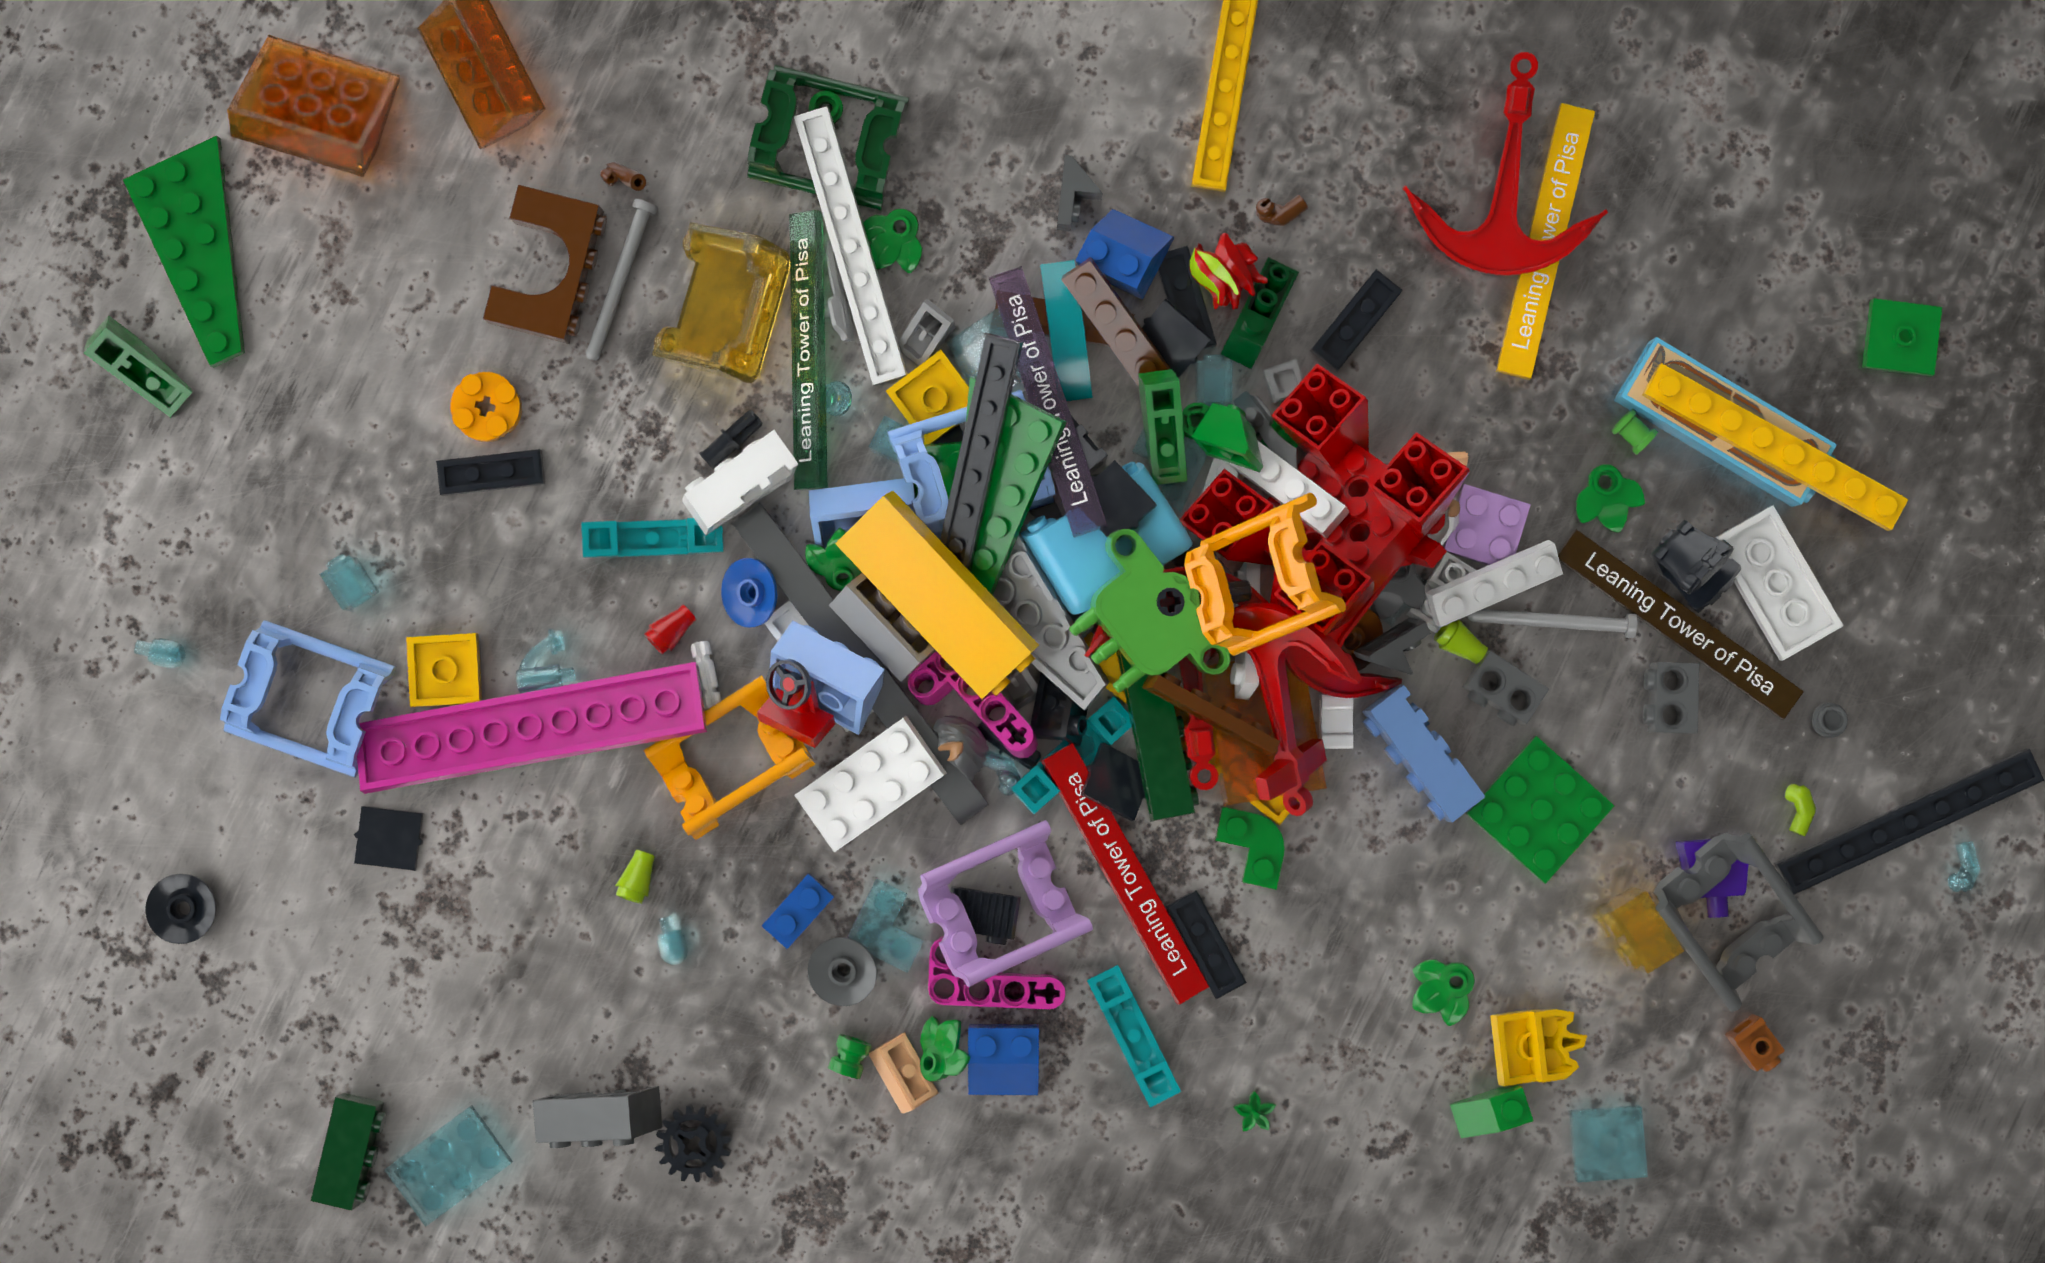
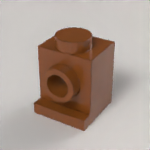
[1725,1014,1785,1072]

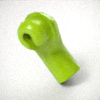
[1785,784,1816,837]

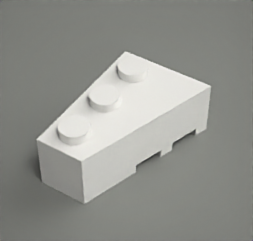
[682,430,798,535]

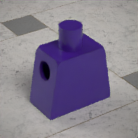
[1676,839,1749,918]

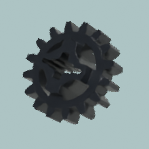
[655,1104,733,1182]

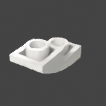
[1406,552,1476,633]

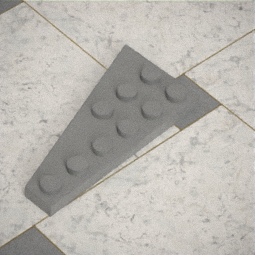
[993,533,1109,710]

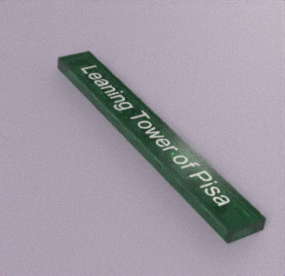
[789,210,828,491]

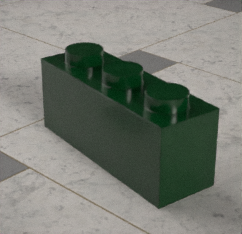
[311,1093,387,1211]

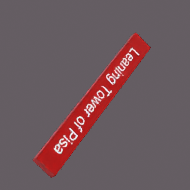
[1041,743,1209,1005]

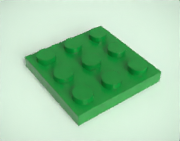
[1465,736,1615,884]

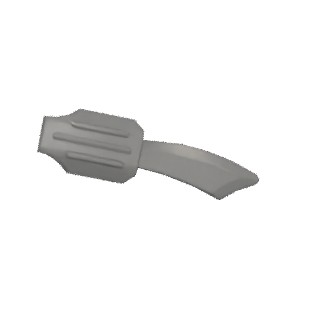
[817,240,855,342]

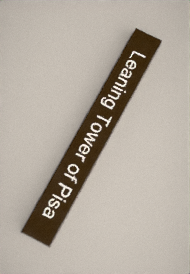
[1558,529,1804,720]

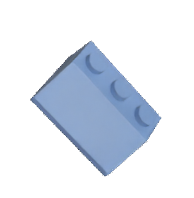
[809,478,915,548]
[770,621,885,735]

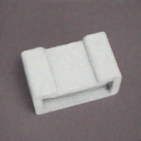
[1319,695,1353,749]

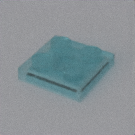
[1569,1105,1648,1182]

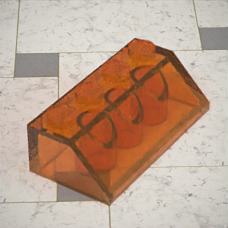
[417,0,546,149]

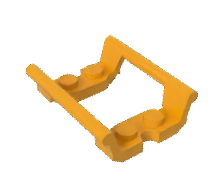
[1184,493,1346,656]
[643,675,816,840]

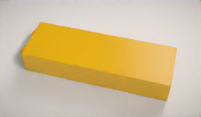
[835,491,1039,699]

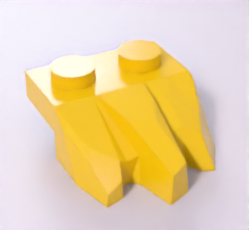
[1490,1009,1587,1086]

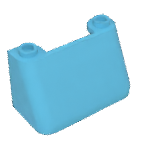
[1020,462,1193,615]

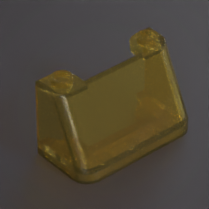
[652,222,790,383]

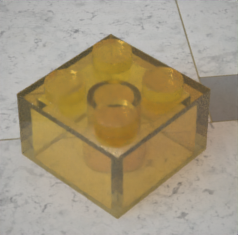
[1596,887,1684,974]

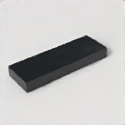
[1158,245,1217,350]
[1310,269,1403,372]
[436,449,545,496]
[1166,890,1247,999]

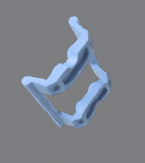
[887,390,1056,539]
[220,620,396,778]

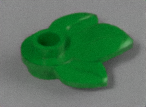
[863,208,922,273]
[1576,464,1645,533]
[805,528,862,591]
[1412,959,1475,1026]
[920,1016,970,1082]

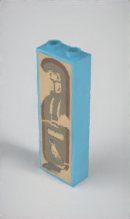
[1614,337,1837,507]

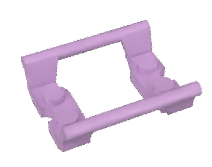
[918,820,1093,987]

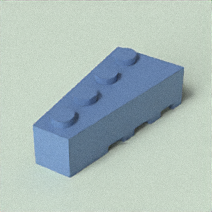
[1362,685,1485,823]

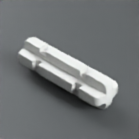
[691,641,722,709]

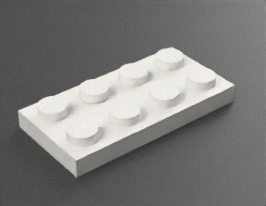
[1715,505,1843,661]
[794,716,947,852]

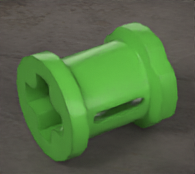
[1611,408,1658,455]

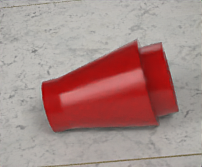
[644,604,697,655]

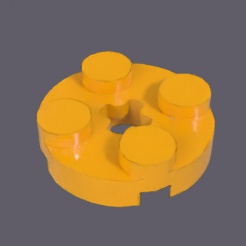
[450,372,522,442]

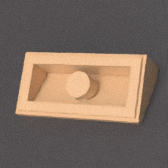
[869,1032,939,1113]

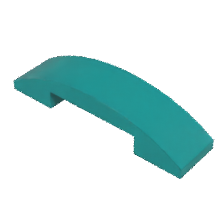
[1040,260,1093,402]
[581,518,724,558]
[1010,696,1131,815]
[1087,965,1181,1108]

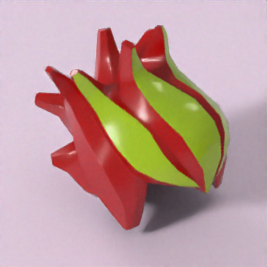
[1190,233,1268,310]

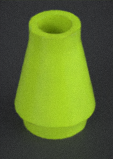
[1434,619,1488,664]
[615,850,655,904]

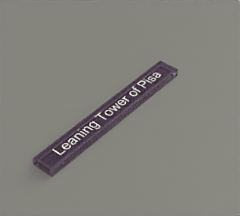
[988,266,1108,538]

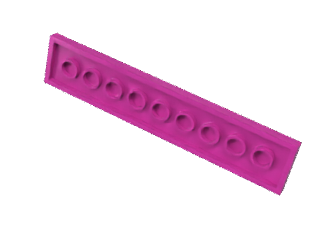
[357,662,707,794]

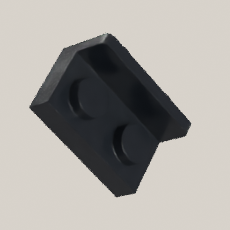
[1030,672,1088,746]

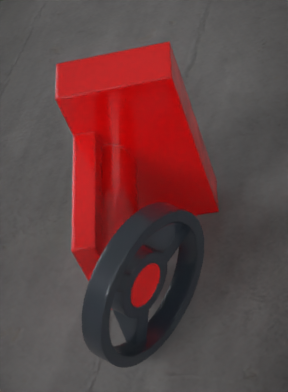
[757,659,836,748]

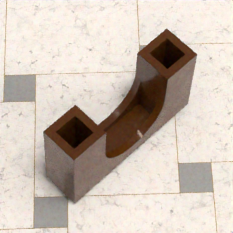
[483,185,607,344]

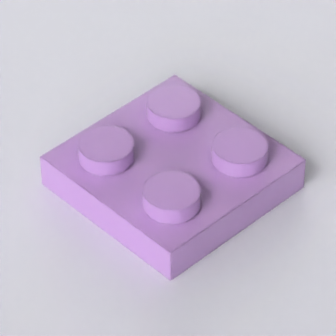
[1443,484,1531,565]

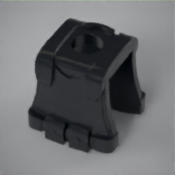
[1650,520,1741,613]

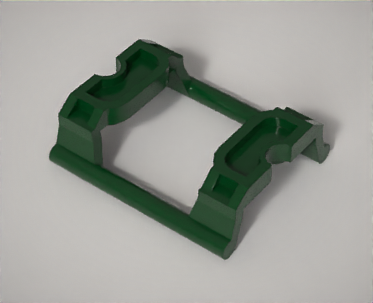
[747,65,909,210]

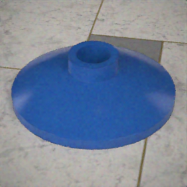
[721,558,778,628]

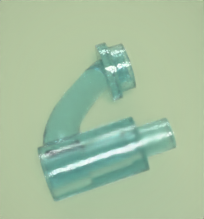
[516,629,575,693]

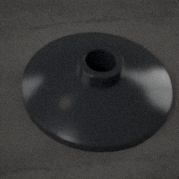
[145,874,217,944]

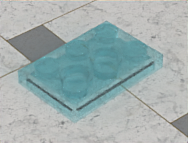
[385,1105,513,1227]

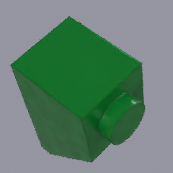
[1192,402,1263,473]
[1449,1084,1534,1138]

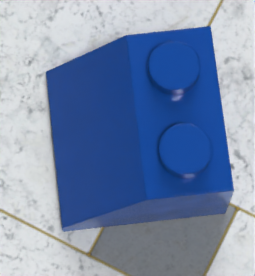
[1075,209,1174,299]
[968,1024,1039,1095]

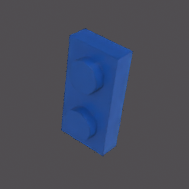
[762,873,835,949]

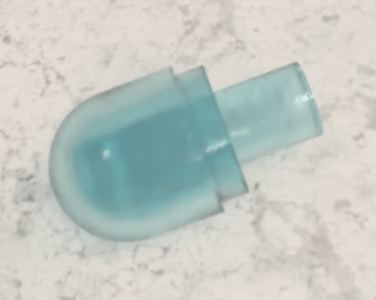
[134,638,186,668]
[657,915,688,965]

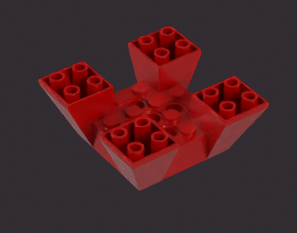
[1179,364,1470,636]

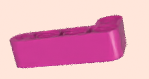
[908,651,1038,758]
[928,936,1065,1009]

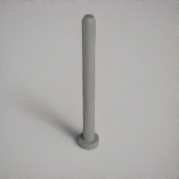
[586,199,658,361]
[1467,609,1637,638]

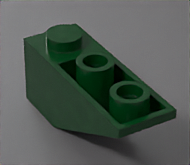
[1220,257,1299,369]

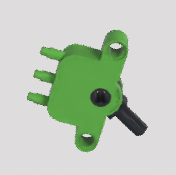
[1069,529,1252,692]

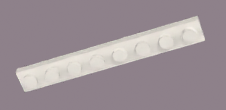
[794,106,907,385]

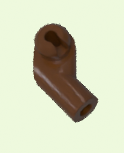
[600,162,646,191]
[1256,195,1308,226]

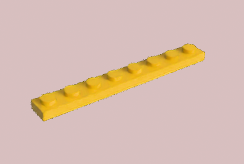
[1642,363,1909,531]

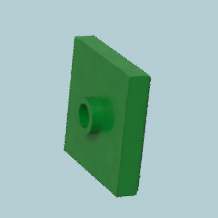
[1862,298,1942,377]

